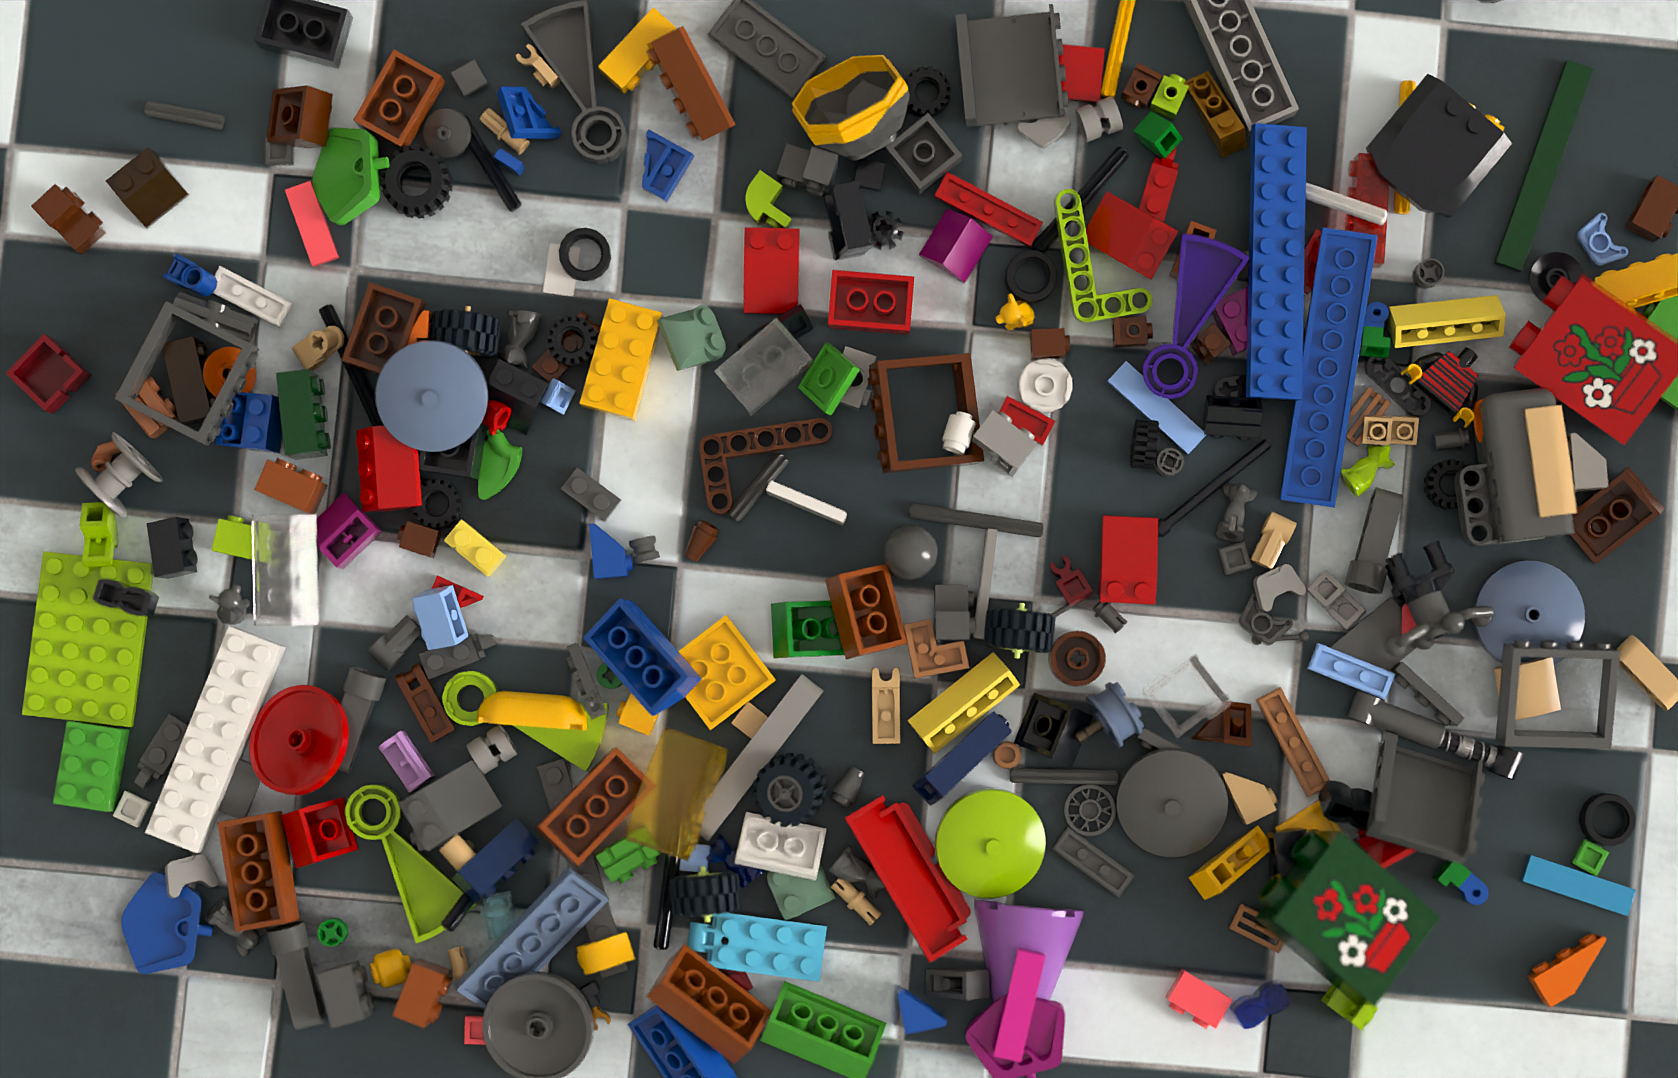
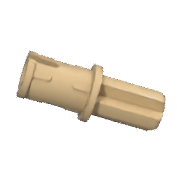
[480,108,530,155]

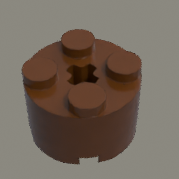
[1048,631,1106,686]

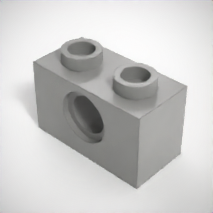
[839,346,877,411]

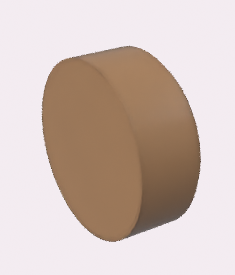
[993,741,1021,769]

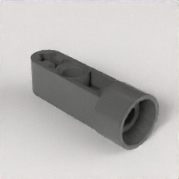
[1344,487,1403,594]
[338,666,387,774]
[266,921,325,1030]

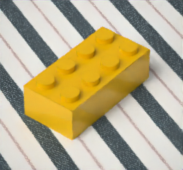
[580,298,664,421]

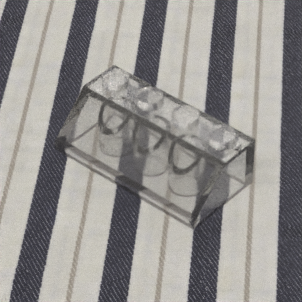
[252,513,318,626]

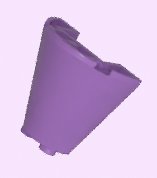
[974,899,1084,1002]

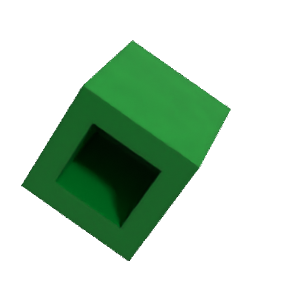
[1133,111,1183,159]

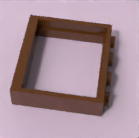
[867,353,984,474]

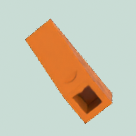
[1527,933,1607,1007]

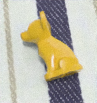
[995,293,1034,331]

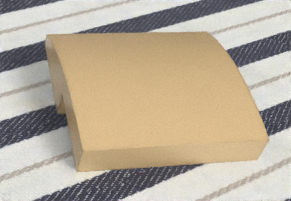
[1493,657,1561,720]

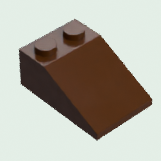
[1570,466,1664,565]

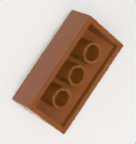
[646,26,736,141]
[217,811,300,932]

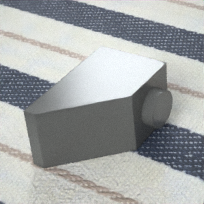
[926,968,989,1000]

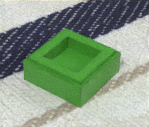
[1570,839,1610,877]

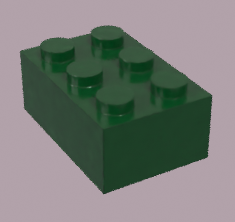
[276,369,331,460]

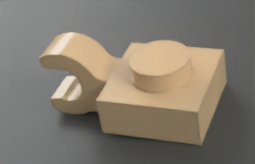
[516,44,561,90]

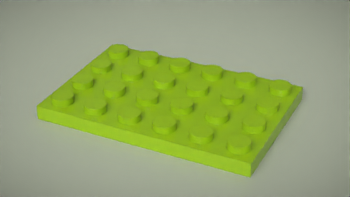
[22,551,154,727]

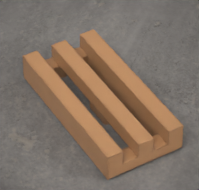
[1346,386,1391,447]
[1228,903,1284,953]

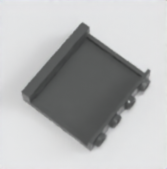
[1366,732,1485,864]

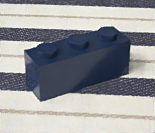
[452,818,539,903]

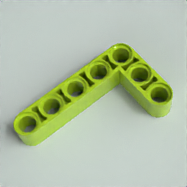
[1054,189,1153,322]

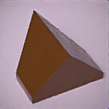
[1191,700,1252,747]

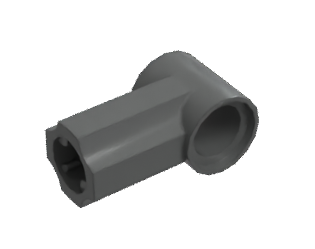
[368,615,421,671]

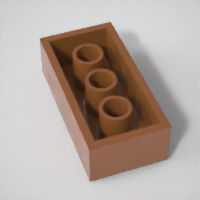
[534,747,655,867]
[647,944,772,1064]

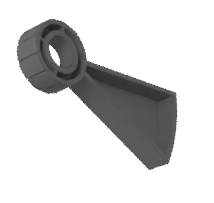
[521,0,627,164]

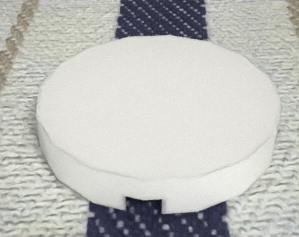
[1018,358,1073,413]

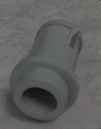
[1433,428,1469,451]
[1092,601,1128,633]

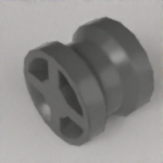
[629,536,660,563]

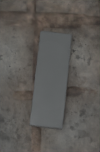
[1051,826,1135,897]

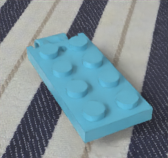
[687,913,827,982]

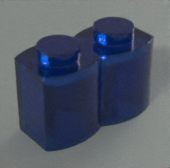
[1229,980,1292,1029]

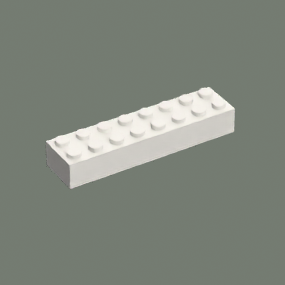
[145,626,286,853]

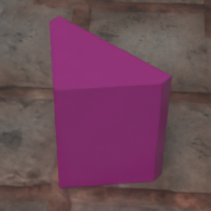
[919,209,993,283]

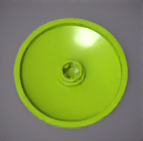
[935,788,1046,898]

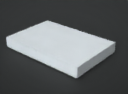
[766,481,847,526]
[735,812,827,880]

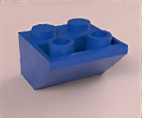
[215,392,282,454]

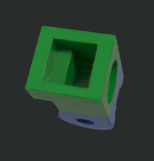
[1360,302,1391,358]
[1432,860,1489,905]

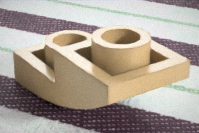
[1362,415,1419,445]

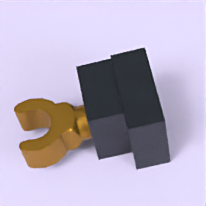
[578,979,611,1031]

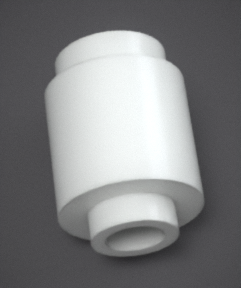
[942,411,976,454]

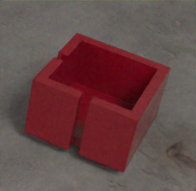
[5,334,91,414]

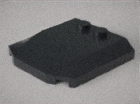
[1366,74,1512,218]

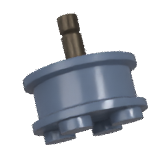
[1074,682,1144,748]

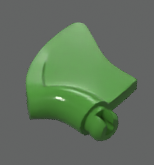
[478,429,522,500]

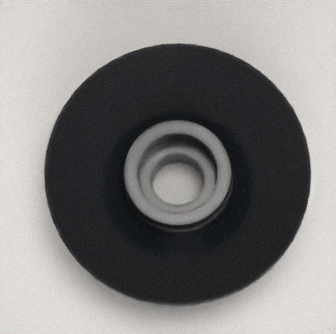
[1529,252,1584,302]

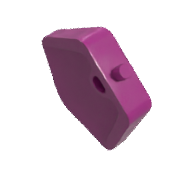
[965,995,1065,1078]

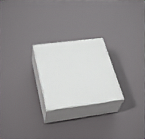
[113,791,151,828]

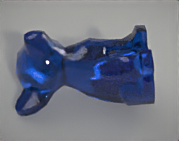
[706,834,765,888]

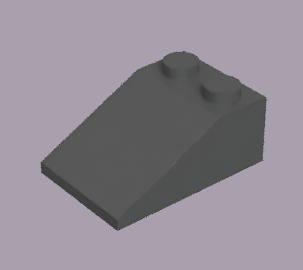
[398,759,502,851]

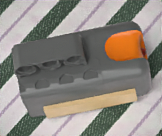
[1454,388,1577,547]

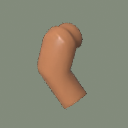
[91,441,122,472]

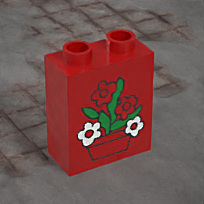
[1509,273,1678,445]

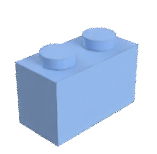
[412,585,469,650]

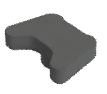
[1239,594,1293,646]

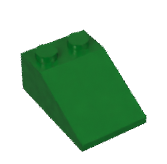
[771,601,844,659]

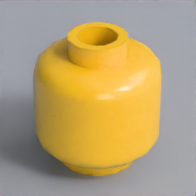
[369,948,412,989]

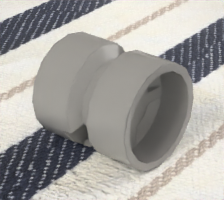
[1075,96,1123,142]
[466,724,518,774]

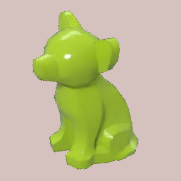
[1340,444,1395,498]

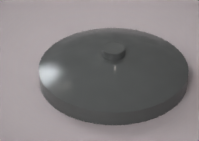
[1117,748,1228,857]
[482,972,594,1078]

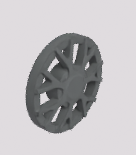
[1064,784,1116,836]

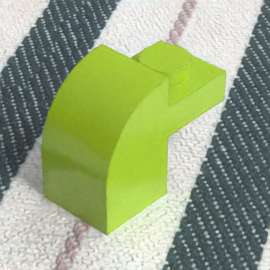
[745,170,792,228]
[79,502,118,567]
[1321,984,1378,1031]

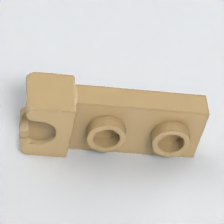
[872,668,900,744]

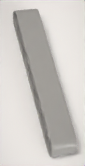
[686,674,824,841]

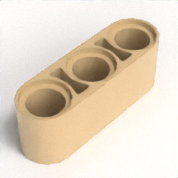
[1616,635,1678,711]

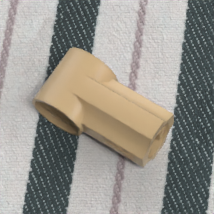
[1250,511,1297,570]
[439,834,476,871]

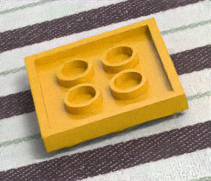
[678,615,776,730]

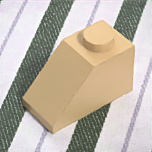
[1220,772,1277,825]

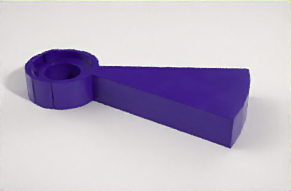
[1142,233,1250,399]

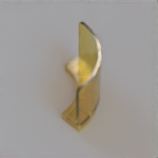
[626,728,728,861]

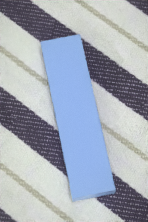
[1107,361,1206,455]

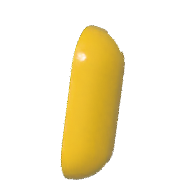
[476,691,587,730]

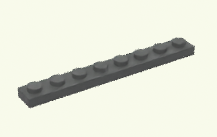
[537,758,629,978]

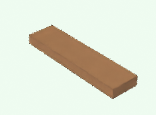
[1256,687,1330,797]

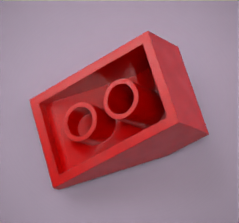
[1086,191,1179,279]
[743,227,800,314]
[1098,515,1158,605]

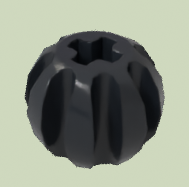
[868,210,904,250]

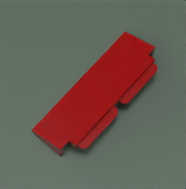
[844,795,971,962]

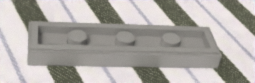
[972,529,998,640]

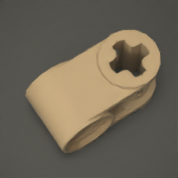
[292,326,344,371]

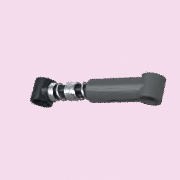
[1347,691,1524,781]

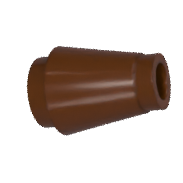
[684,519,719,562]

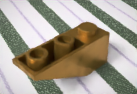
[1184,71,1247,158]

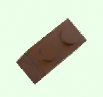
[1625,175,1678,242]

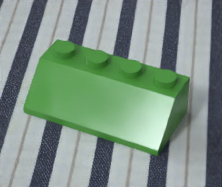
[760,981,886,1078]

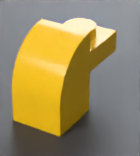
[577,932,635,975]

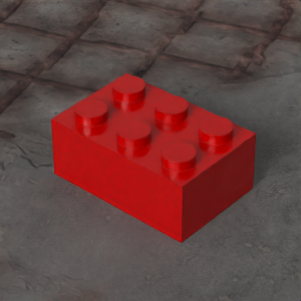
[828,270,914,335]

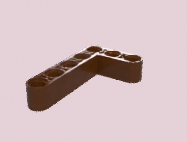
[699,418,832,515]

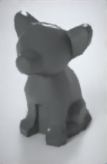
[498,310,543,369]
[1216,483,1257,543]
[209,584,250,625]
[828,845,885,899]
[205,898,267,956]

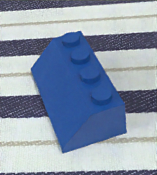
[583,598,702,716]
[628,1005,737,1078]

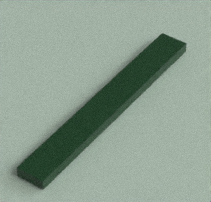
[1494,60,1593,272]

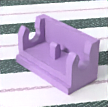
[379,731,435,793]

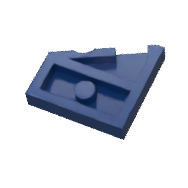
[497,86,561,139]
[642,129,694,202]

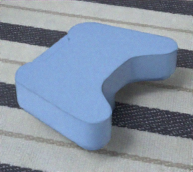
[1577,213,1628,267]

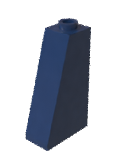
[912,711,1013,806]

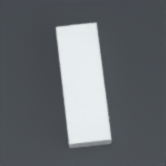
[213,266,293,328]

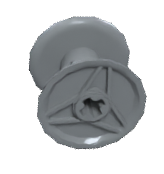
[75,432,163,517]

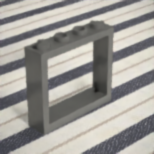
[115,301,259,446]
[1495,639,1620,749]

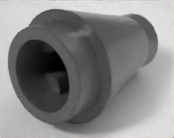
[829,766,865,809]

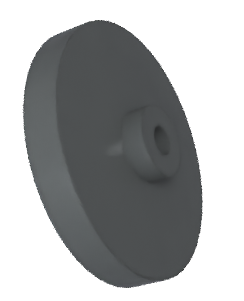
[424,108,471,158]

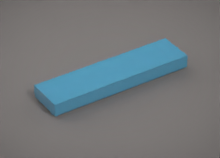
[1521,855,1636,916]

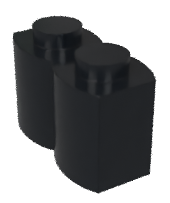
[93,579,159,617]
[1318,781,1372,831]

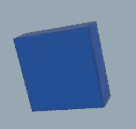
[494,149,525,176]

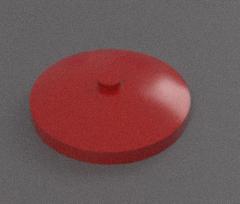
[249,685,349,795]

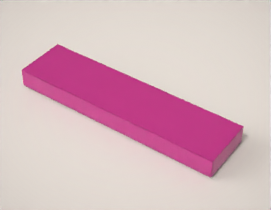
[994,948,1046,1062]

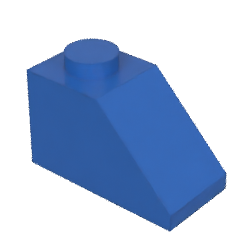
[589,523,633,580]

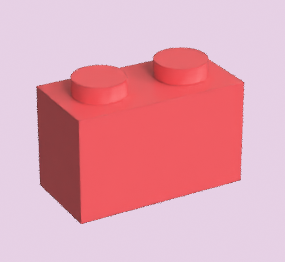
[1165,969,1232,1029]

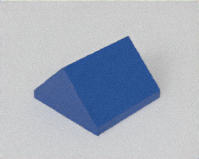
[897,985,947,1034]

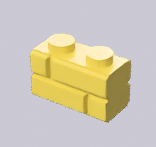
[444,519,507,577]

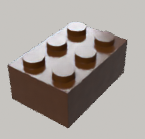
[342,282,426,375]

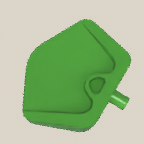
[312,127,390,225]

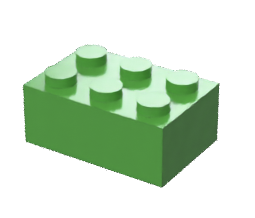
[53,721,130,812]

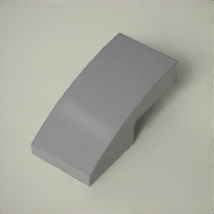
[1307,570,1366,631]

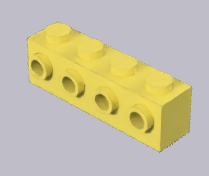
[1388,295,1506,348]
[908,652,1020,754]

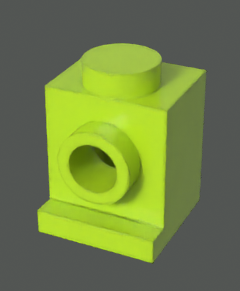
[1149,74,1189,120]

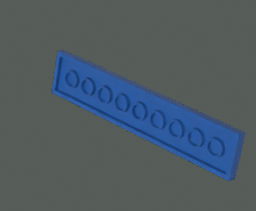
[1246,123,1307,401]
[1279,227,1378,508]

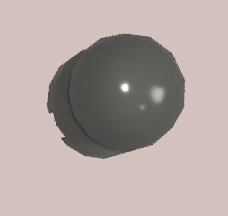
[883,524,938,581]

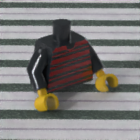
[1401,347,1479,428]

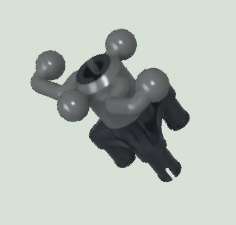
[1384,541,1494,656]

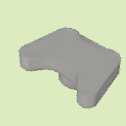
[1018,110,1071,149]
[1253,564,1306,612]
[165,854,218,899]

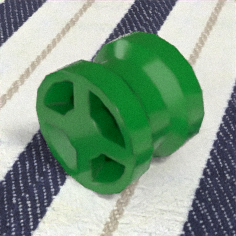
[597,663,623,689]
[317,918,348,947]

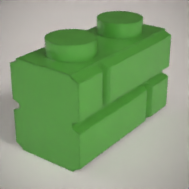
[595,825,661,884]

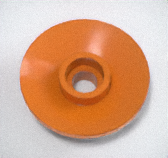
[203,347,256,398]

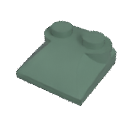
[657,305,726,371]
[763,863,836,921]

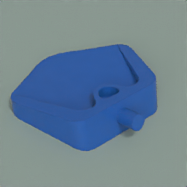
[122,872,213,974]

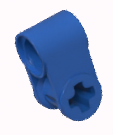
[162,253,217,297]

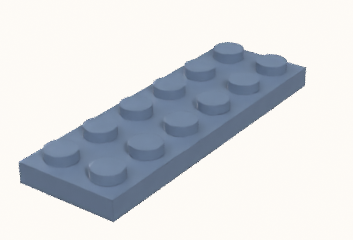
[454,867,609,1009]

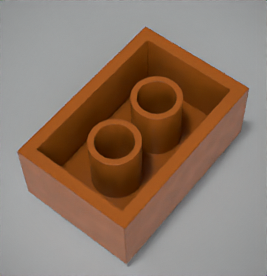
[353,49,446,151]
[825,564,908,660]

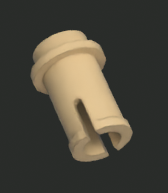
[447,946,469,982]

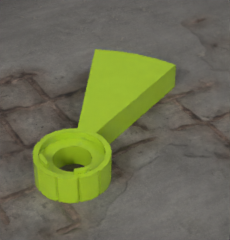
[442,671,609,772]
[345,784,478,944]

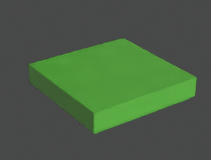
[798,342,860,415]

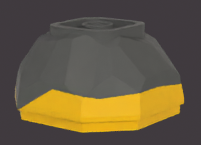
[792,55,910,160]

